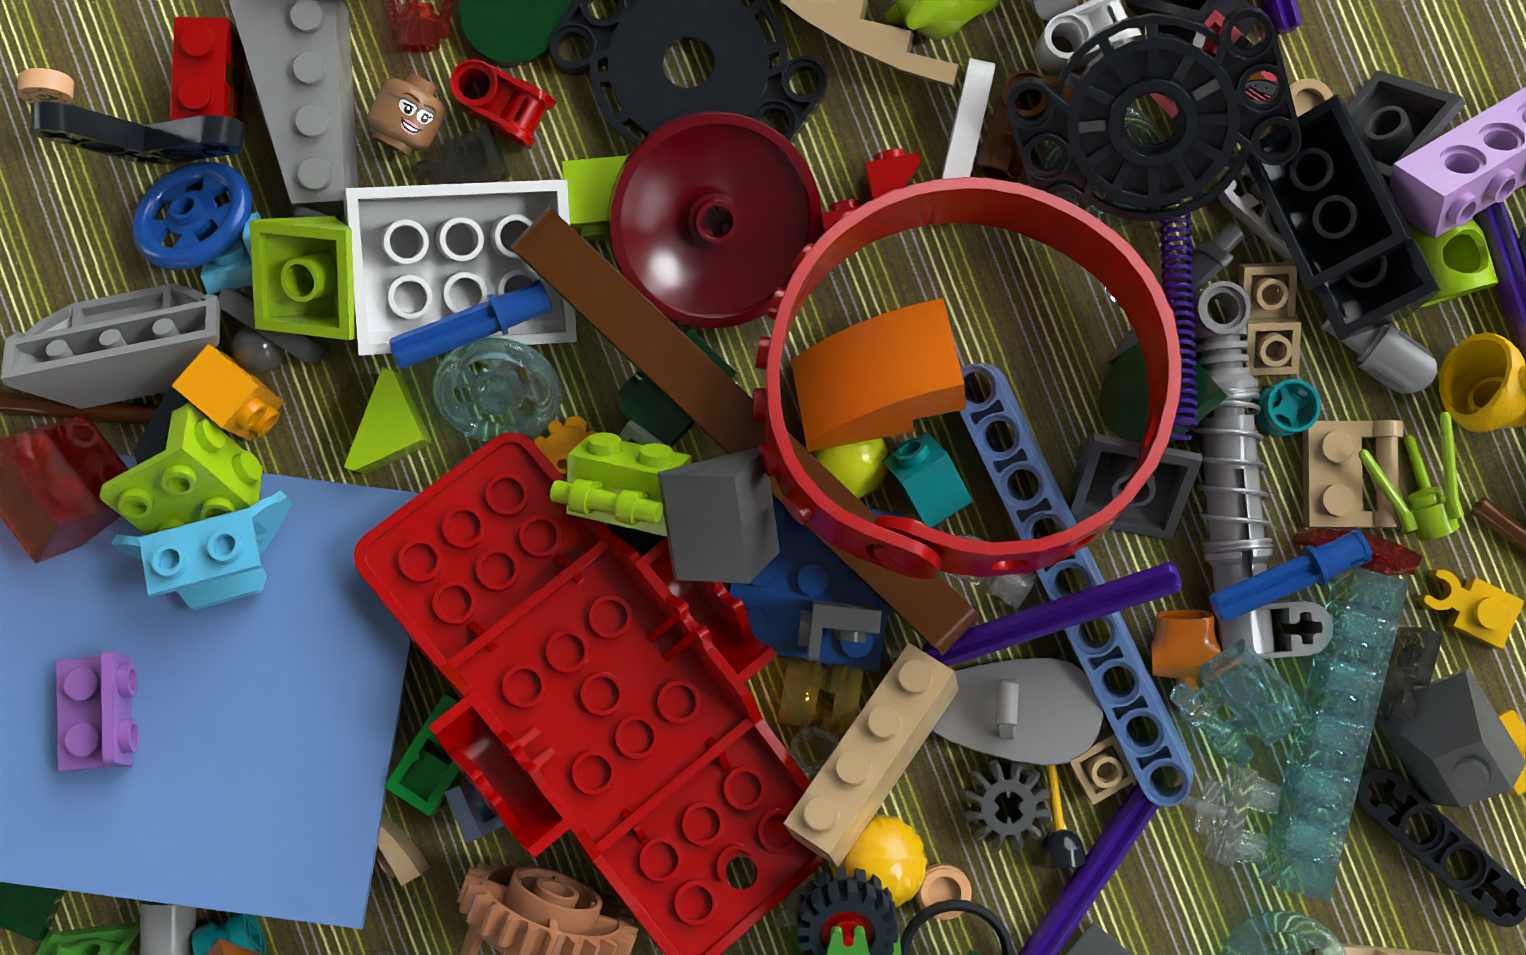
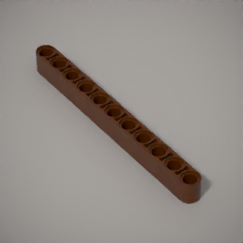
[510,207,980,656]

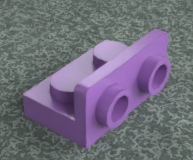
[56,650,139,772]

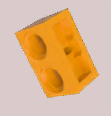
[171,344,285,441]

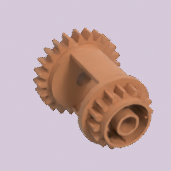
[457,860,639,955]

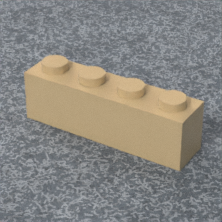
[784,643,959,868]

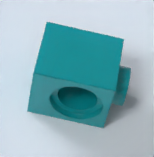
[882,432,973,528]

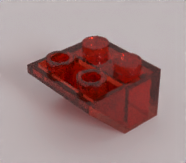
[0,413,129,564]

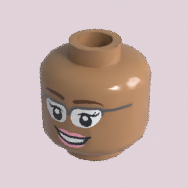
[367,73,446,157]

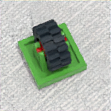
[791,867,902,955]

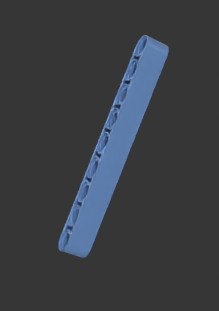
[959,363,1194,807]

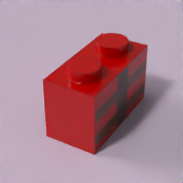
[170,17,246,122]

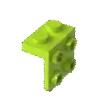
[100,402,263,535]

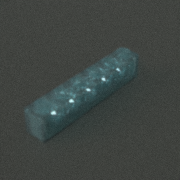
[1258,567,1409,902]

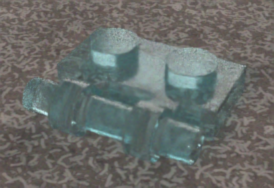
[1170,638,1312,766]

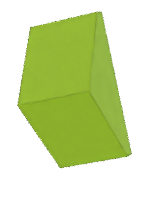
[344,366,433,475]

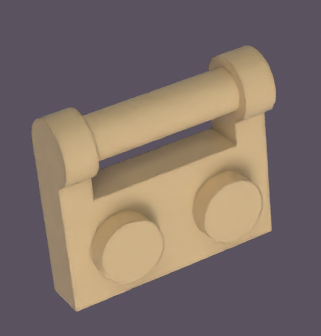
[1302,420,1403,528]

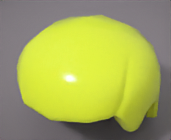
[806,438,889,500]

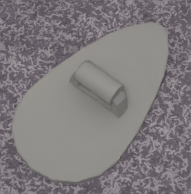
[932,658,1104,766]

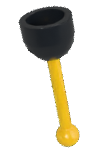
[1040,765,1086,869]

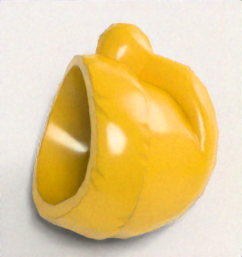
[1439,332,1526,433]

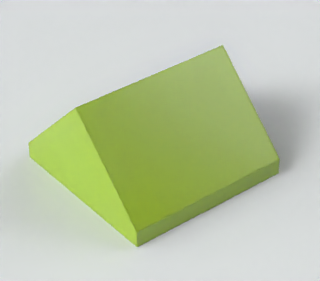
[249,216,356,340]

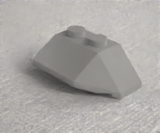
[0,283,220,409]

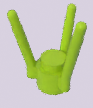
[1358,411,1464,541]

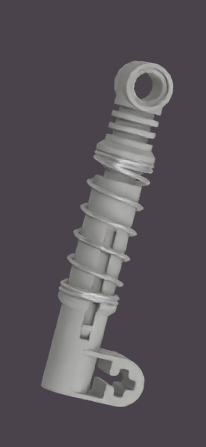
[1184,281,1334,661]

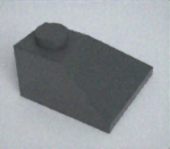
[1370,667,1526,808]

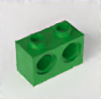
[384,691,464,817]

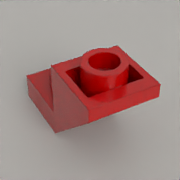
[821,149,920,235]

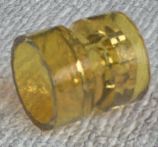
[777,655,863,735]

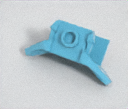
[111,491,292,611]

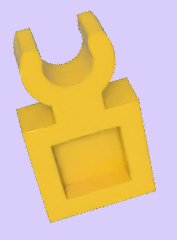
[1416,569,1525,649]

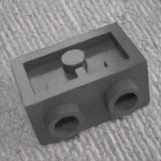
[797,600,882,661]

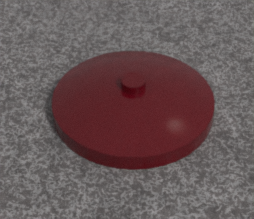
[607,111,822,328]

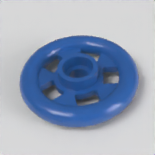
[132,162,252,270]

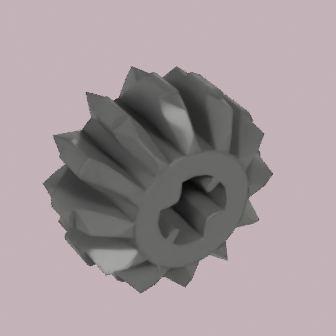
[959,759,1052,851]

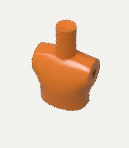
[1150,610,1222,713]

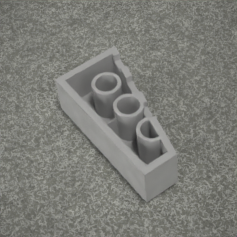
[229,0,358,216]

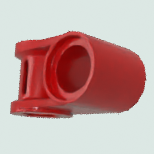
[450,59,557,149]

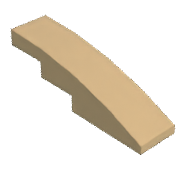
[780,0,960,89]

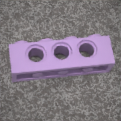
[1389,87,1526,239]

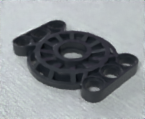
[549,0,828,147]
[1006,5,1302,222]

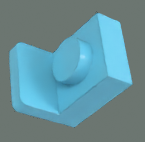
[200,212,261,294]

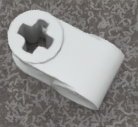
[1034,0,1142,75]

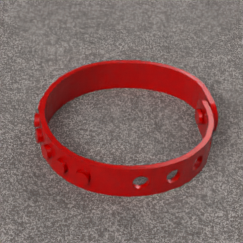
[753,177,1181,579]

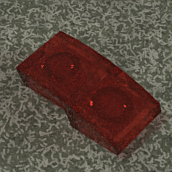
[1292,529,1423,579]

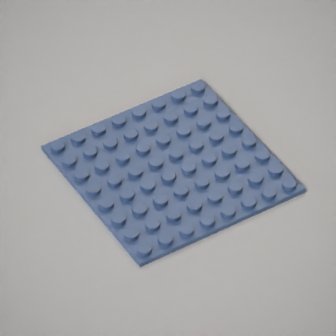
[0,441,420,929]

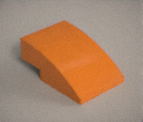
[791,298,966,452]

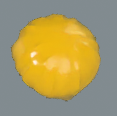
[831,814,928,908]

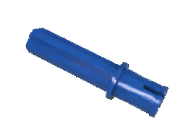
[389,279,553,368]
[1209,529,1373,622]

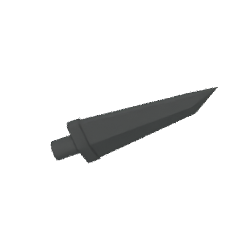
[1106,222,1245,363]

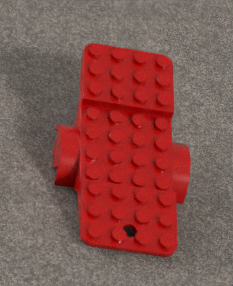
[353,432,826,955]

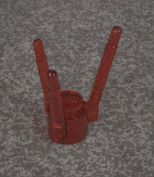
[388,0,455,53]

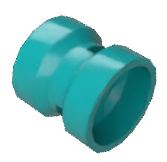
[1252,379,1321,437]
[192,913,267,955]

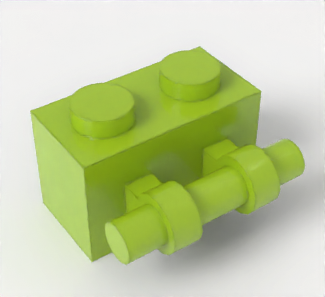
[550,432,692,537]

